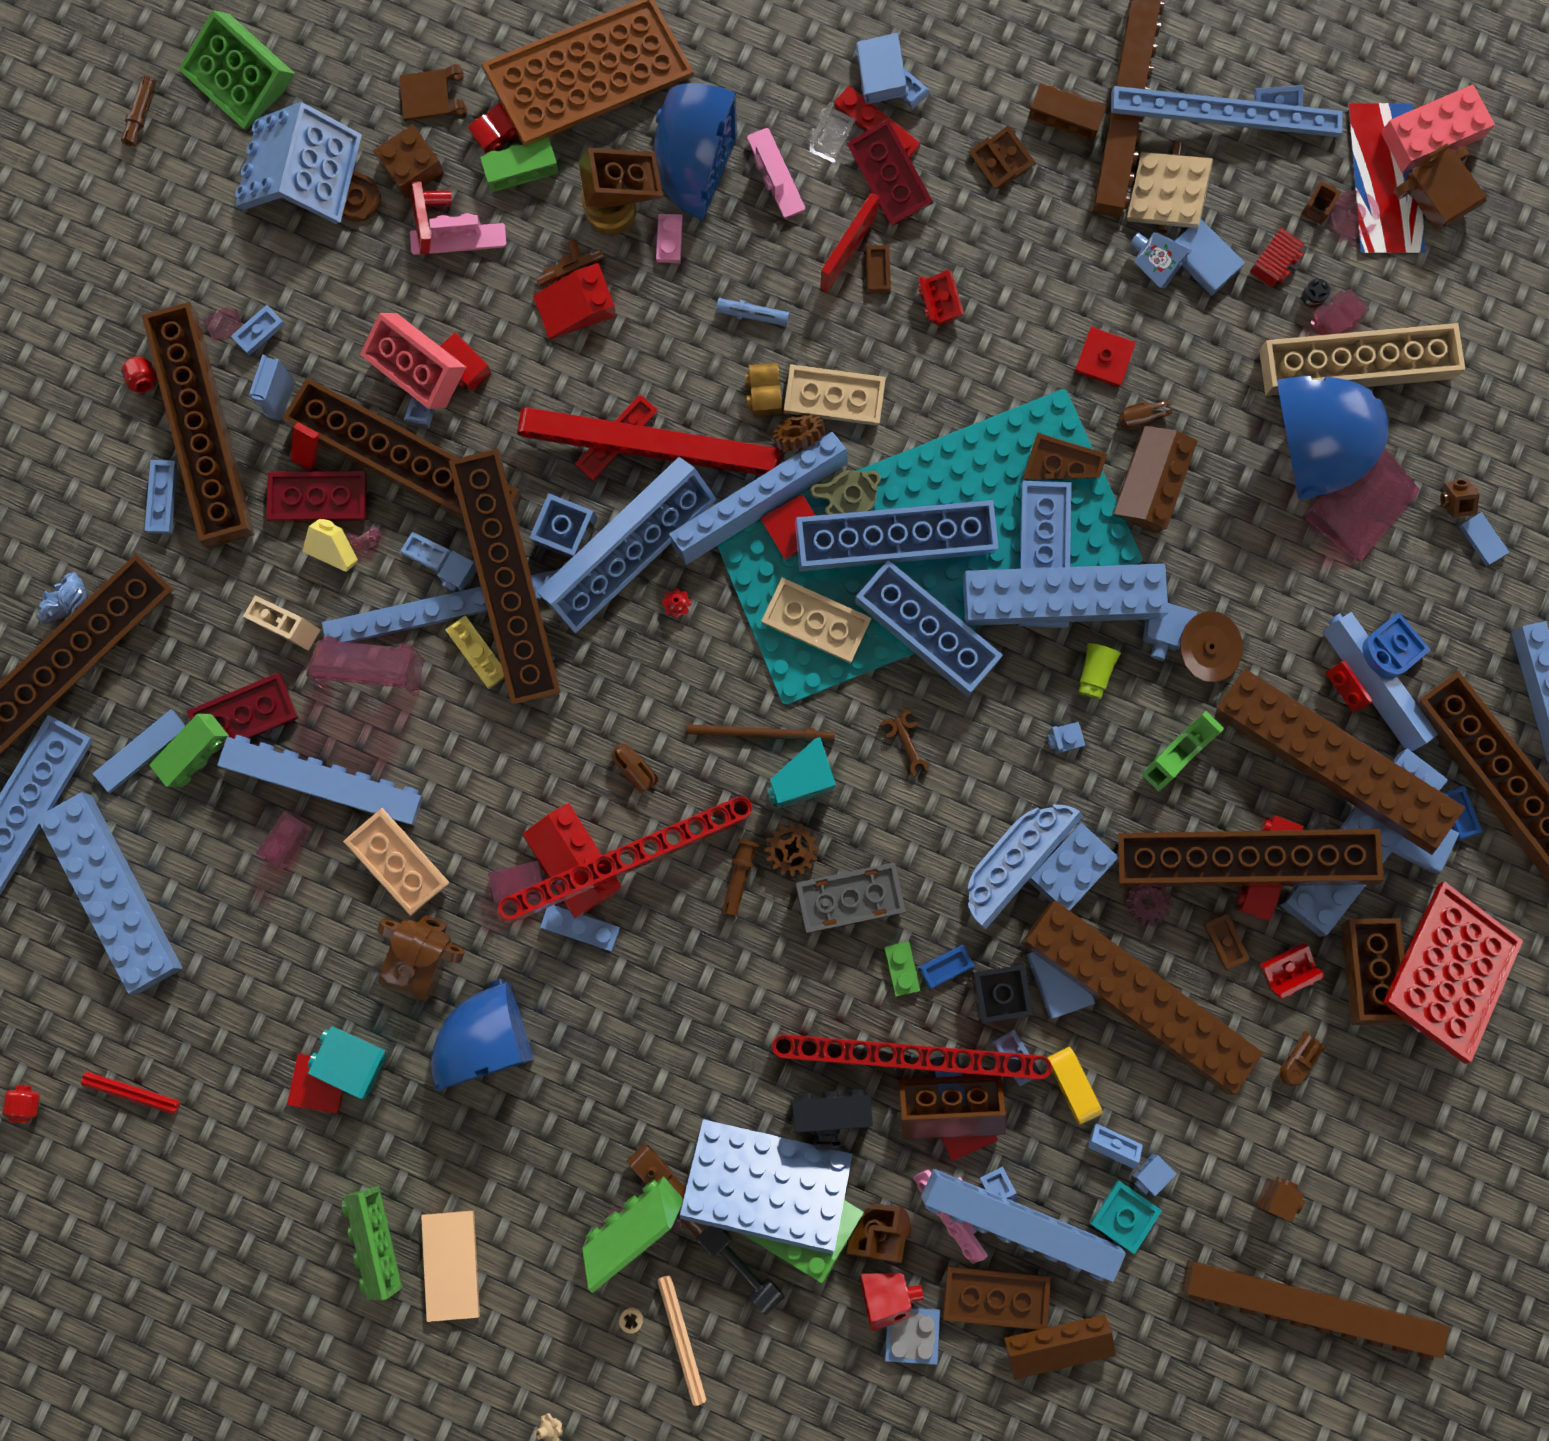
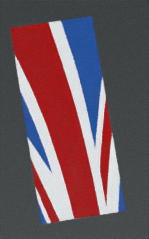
[1349,103,1426,253]

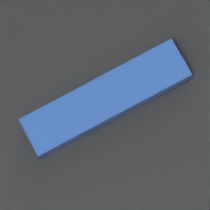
[93,709,186,793]

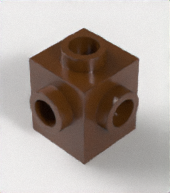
[1440,479,1480,518]

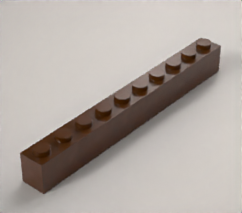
[1092,0,1165,218]
[1182,1260,1449,1361]

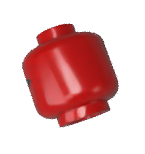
[121,357,157,394]
[2,1085,40,1123]

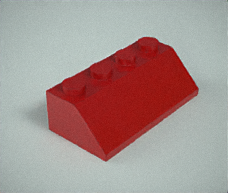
[522,803,622,919]

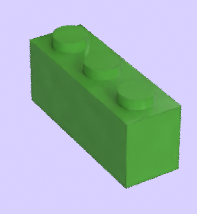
[480,137,559,193]
[149,714,229,787]

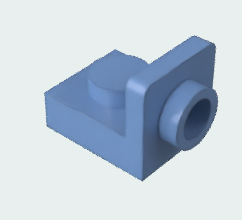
[1047,722,1085,754]
[980,1167,1019,1203]

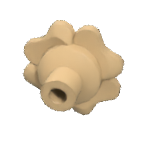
[535,1413,563,1441]

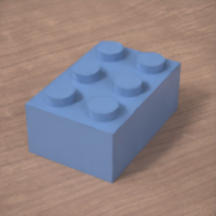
[1028,823,1119,910]

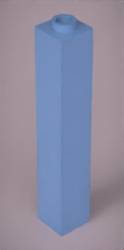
[1322,612,1438,752]

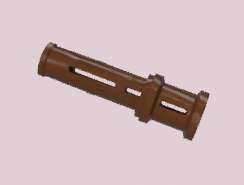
[722,839,760,916]

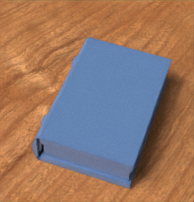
[856,33,908,104]
[1175,219,1245,296]
[249,355,295,421]
[1392,829,1459,875]
[1026,952,1095,1019]

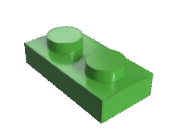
[884,942,920,997]

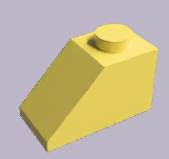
[302,519,358,572]

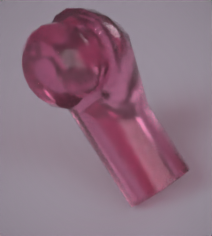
[346,527,381,550]

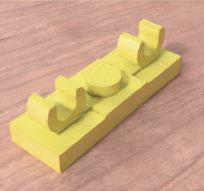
[445,616,505,689]

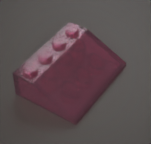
[1302,449,1420,562]

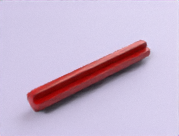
[81,1072,180,1114]

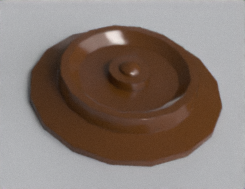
[1180,611,1243,682]

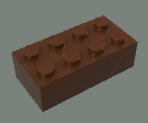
[1341,918,1407,1025]

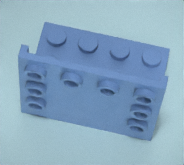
[235,102,362,224]

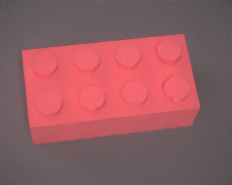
[1381,85,1495,173]
[360,313,466,409]

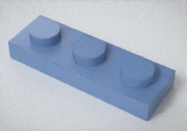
[144,460,178,534]
[540,905,620,951]

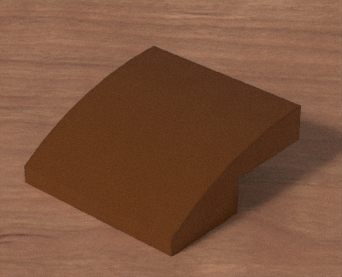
[969,125,1036,190]

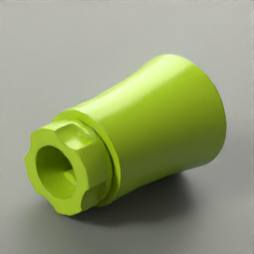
[1078,643,1121,699]

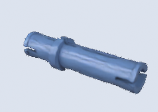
[716,298,789,327]

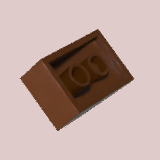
[578,148,663,208]

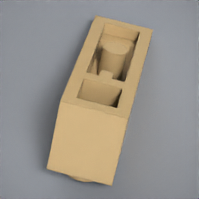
[243,595,321,651]

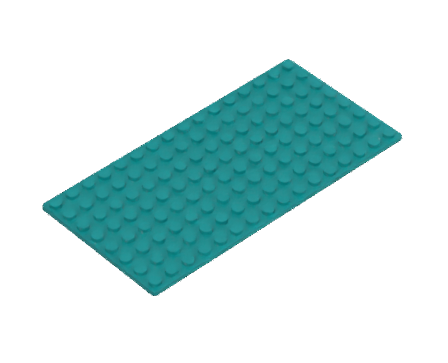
[717,389,1142,705]

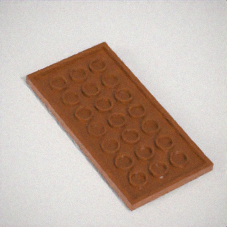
[482,0,694,147]

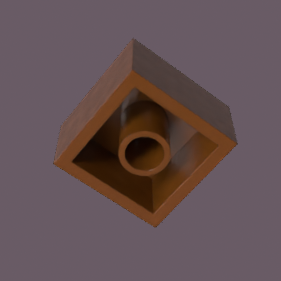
[373,124,444,199]

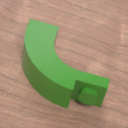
[1141,711,1224,792]

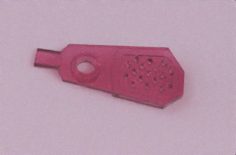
[205,307,242,340]

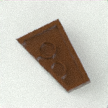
[1022,433,1107,480]

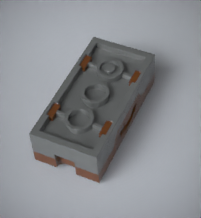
[796,862,906,934]

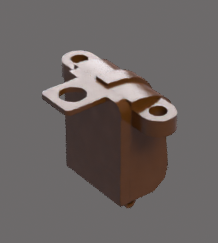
[1393,144,1487,230]
[377,915,465,1002]

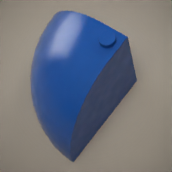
[654,83,737,220]
[1277,376,1389,499]
[431,979,534,1091]

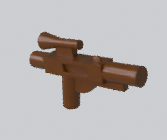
[536,240,605,287]

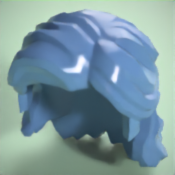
[36,572,87,624]

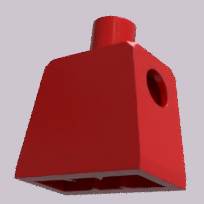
[860,1273,924,1332]

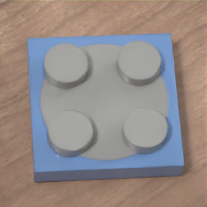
[885,1308,940,1364]

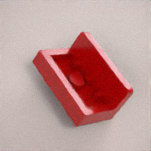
[918,269,965,326]
[1325,661,1372,714]
[1260,943,1324,999]

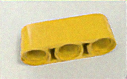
[1047,1046,1103,1125]

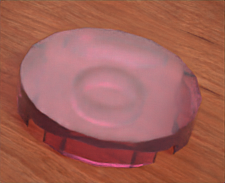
[1331,190,1380,238]

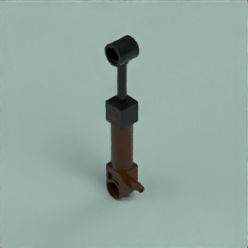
[626,1143,785,1316]

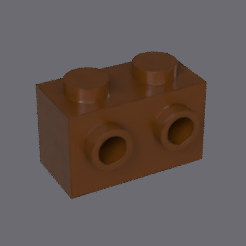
[1255,1177,1304,1223]

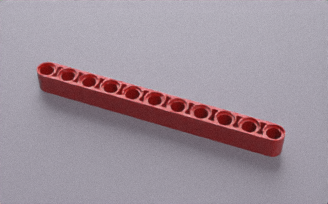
[517,408,783,476]
[497,796,752,924]
[772,1034,1052,1079]

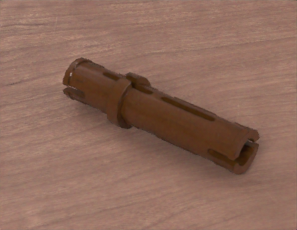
[120,76,156,147]

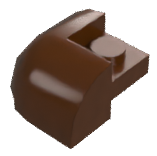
[847,1204,911,1263]

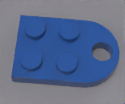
[1362,612,1431,679]

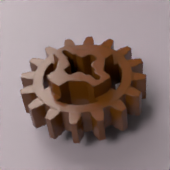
[773,414,826,452]
[765,822,819,877]

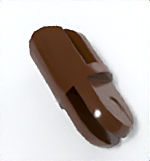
[1119,400,1173,429]
[612,744,659,792]
[1279,1031,1326,1086]

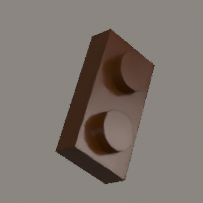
[1203,913,1250,970]

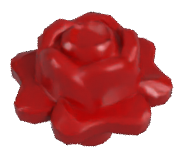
[662,588,692,618]

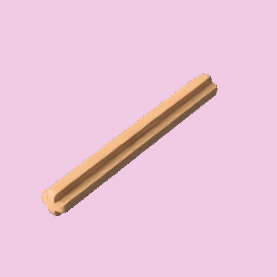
[658,1275,706,1406]

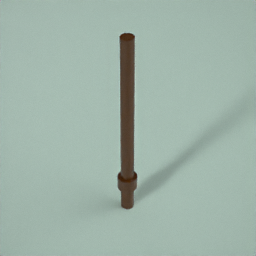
[687,724,835,743]

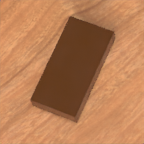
[865,245,891,294]

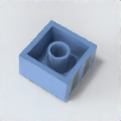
[529,493,598,559]

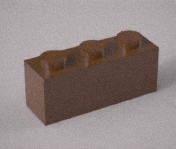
[1028,83,1107,142]

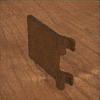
[400,64,467,121]

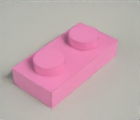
[656,214,683,263]

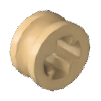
[619,1308,643,1334]

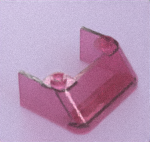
[306,636,424,697]

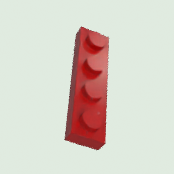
[833,86,921,158]
[575,394,658,482]

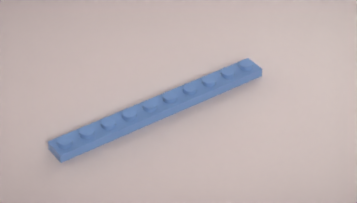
[1111,86,1342,137]
[322,569,560,647]

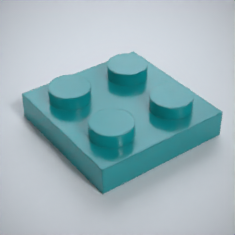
[1090,1180,1162,1254]

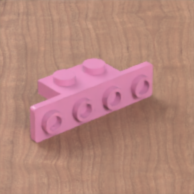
[747,128,805,219]
[410,213,507,255]
[913,1170,988,1264]

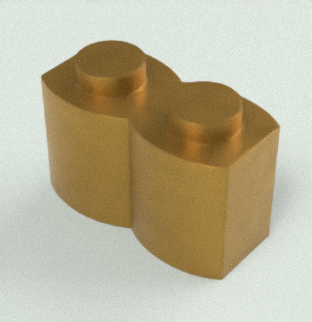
[745,363,782,417]

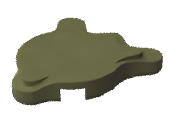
[810,470,881,515]

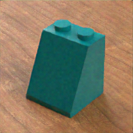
[767,737,836,809]
[307,1026,389,1099]

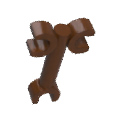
[880,710,929,777]

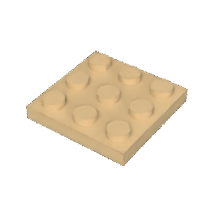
[1127,152,1213,229]

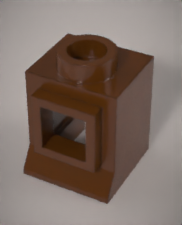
[1301,181,1341,225]

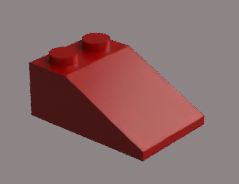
[533,263,617,340]

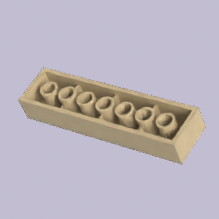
[1259,323,1465,396]

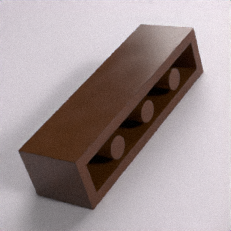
[1004,1314,1116,1380]

